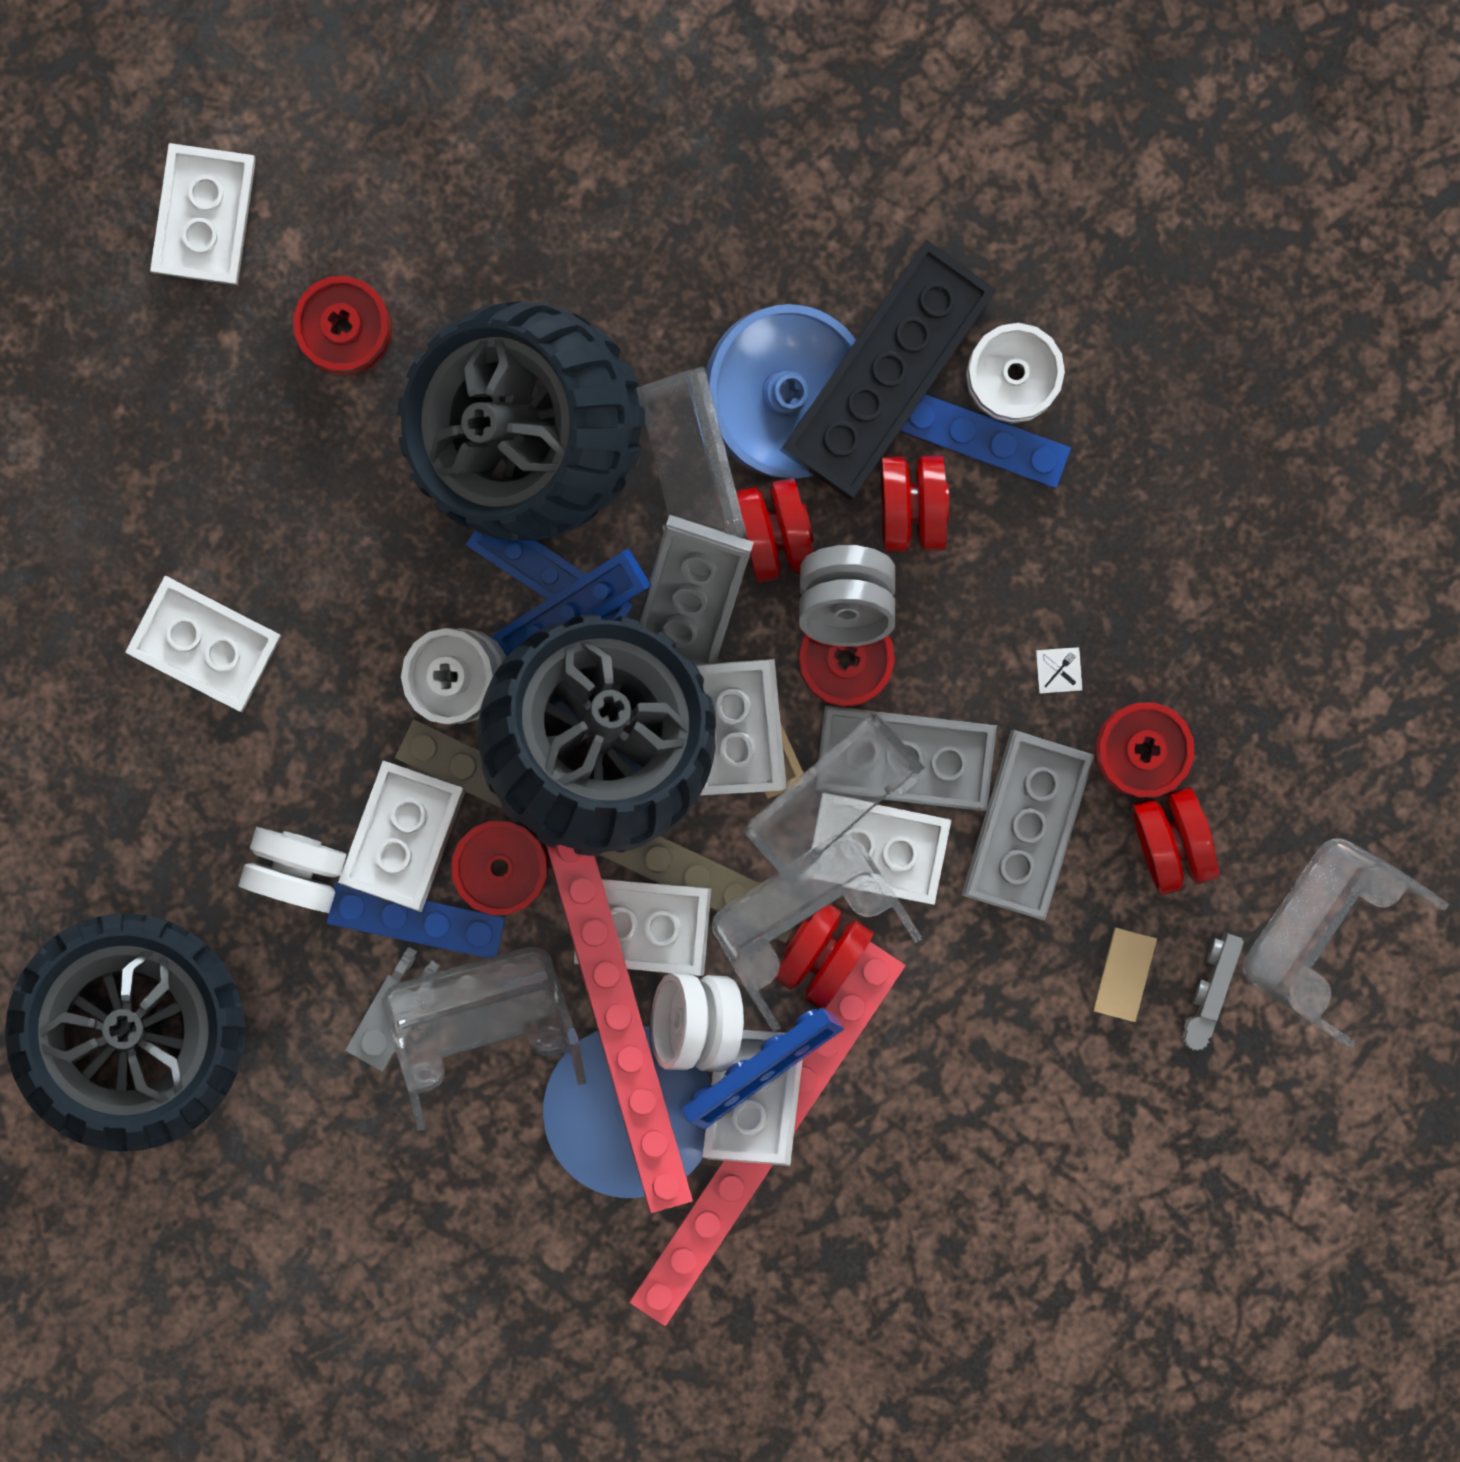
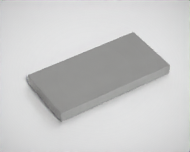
[638,515,754,664]
[815,706,997,811]
[961,730,1095,921]

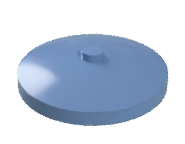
[704,304,856,479]
[543,1025,712,1198]

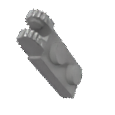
[1181,932,1244,1051]
[345,947,440,1072]

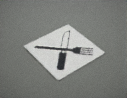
[1036,647,1082,694]

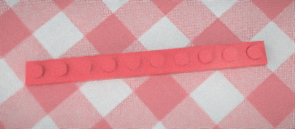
[545,845,693,1214]
[629,942,906,1327]

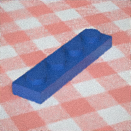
[899,394,1071,489]
[465,531,634,621]
[490,549,651,656]
[326,881,506,960]
[681,1008,844,1130]

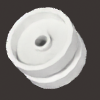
[966,323,1065,424]
[401,628,507,724]
[238,827,347,913]
[650,973,744,1072]

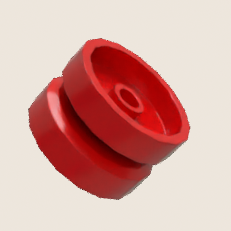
[293,276,392,377]
[881,455,950,552]
[735,477,814,584]
[798,635,895,707]
[1094,702,1194,798]
[1131,787,1220,896]
[452,821,549,915]
[771,899,874,1009]

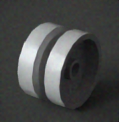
[799,545,895,646]

